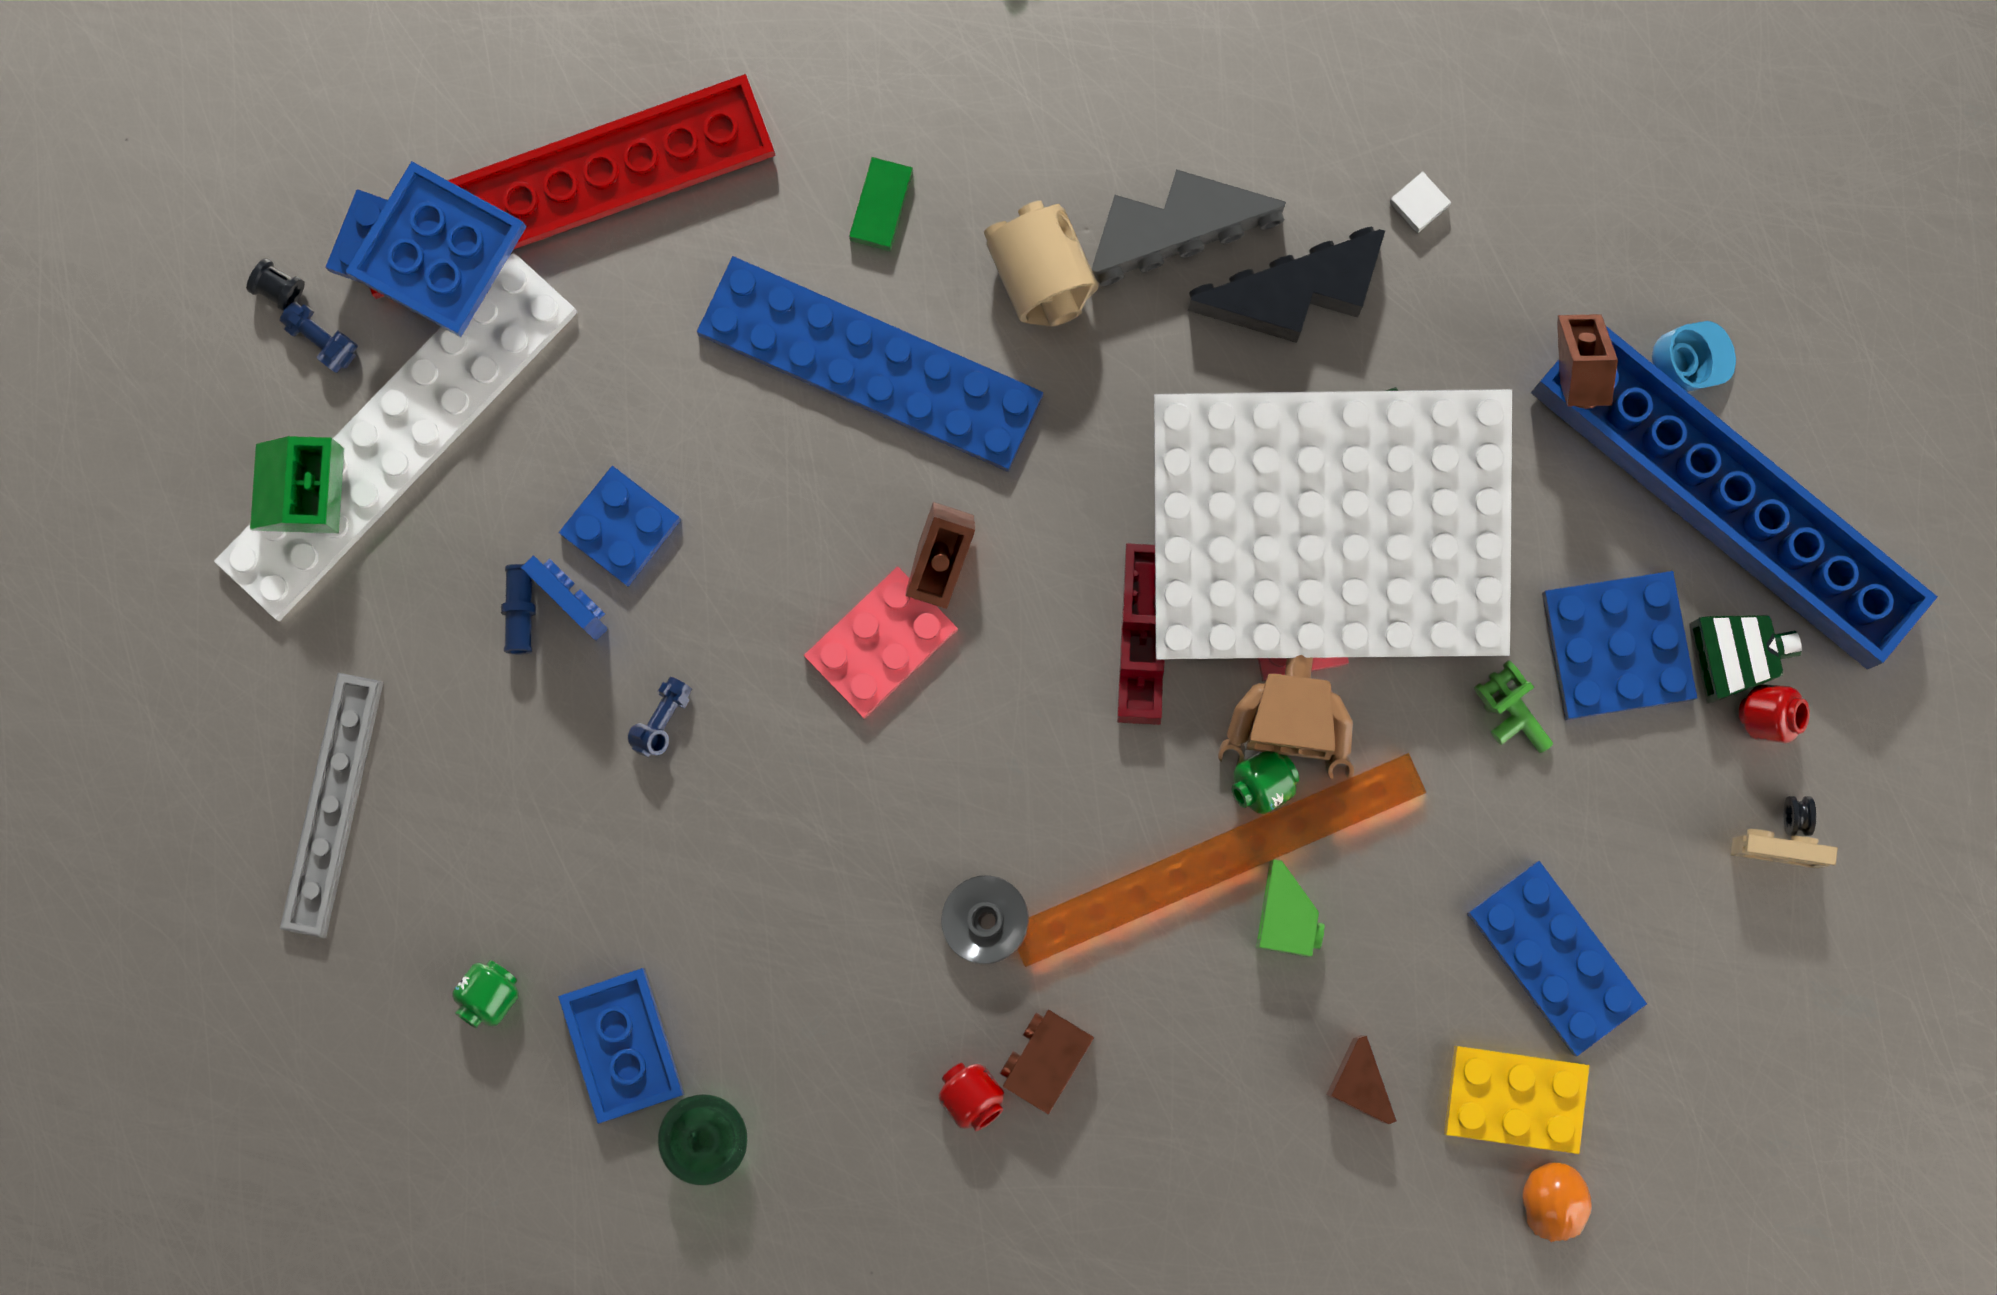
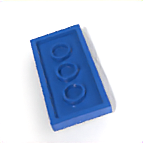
[1467,861,1647,1056]

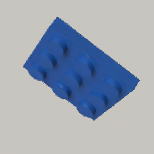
[345,161,526,337]
[1542,571,1697,720]

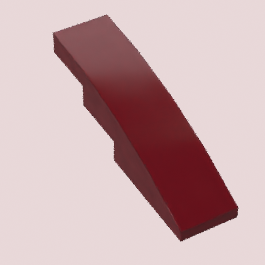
[1117,543,1165,725]

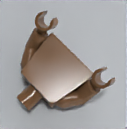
[1218,655,1354,779]

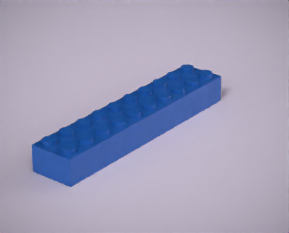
[1531,326,1938,670]

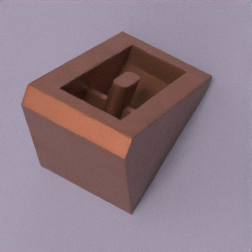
[1326,1035,1397,1124]

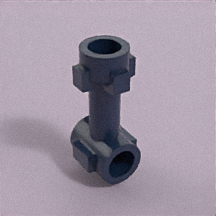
[280,302,358,373]
[628,677,692,757]

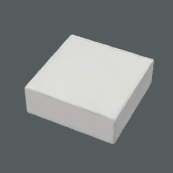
[1389,171,1451,234]

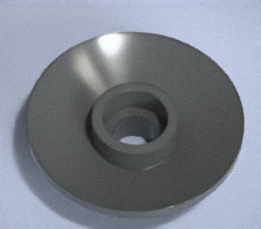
[941,875,1029,964]

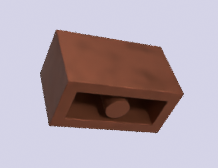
[1000,1009,1094,1115]

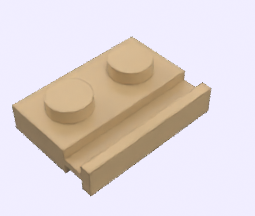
[1731,829,1838,869]

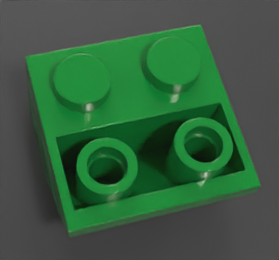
[250,436,344,534]

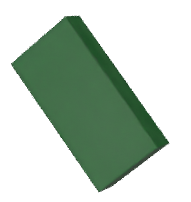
[849,157,913,252]

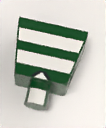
[1689,615,1802,704]

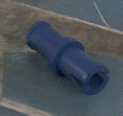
[501,564,536,655]

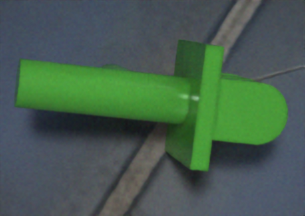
[1474,660,1553,753]

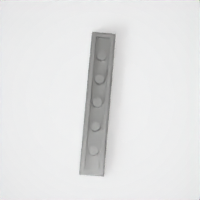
[280,673,384,938]

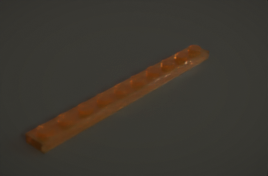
[1017,753,1427,967]

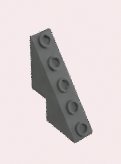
[1092,169,1286,286]

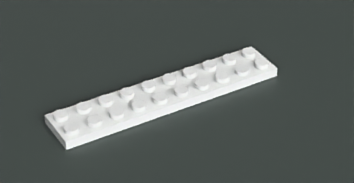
[214,252,578,621]

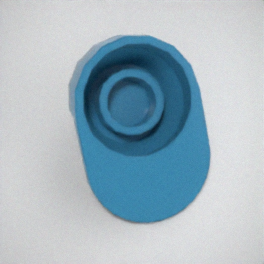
[1652,321,1736,392]

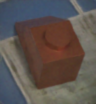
[1557,314,1618,409]
[905,502,975,609]

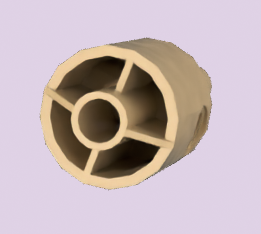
[984,201,1099,326]

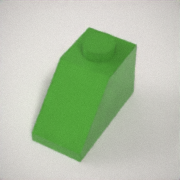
[1256,859,1325,957]

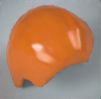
[1522,1163,1592,1242]

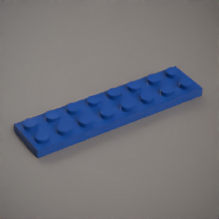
[697,256,1044,472]

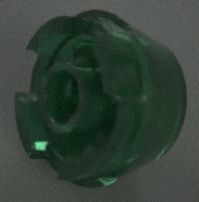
[658,1094,748,1185]

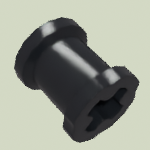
[246,258,305,311]

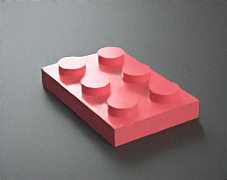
[804,566,958,719]

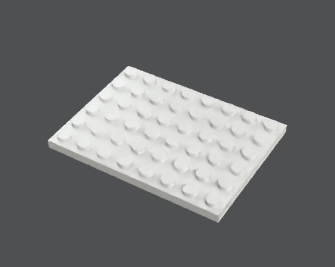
[1154,389,1512,659]

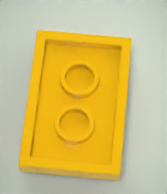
[1444,1046,1590,1154]

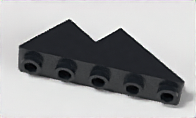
[1188,226,1385,343]

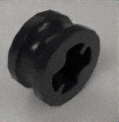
[1783,796,1816,836]

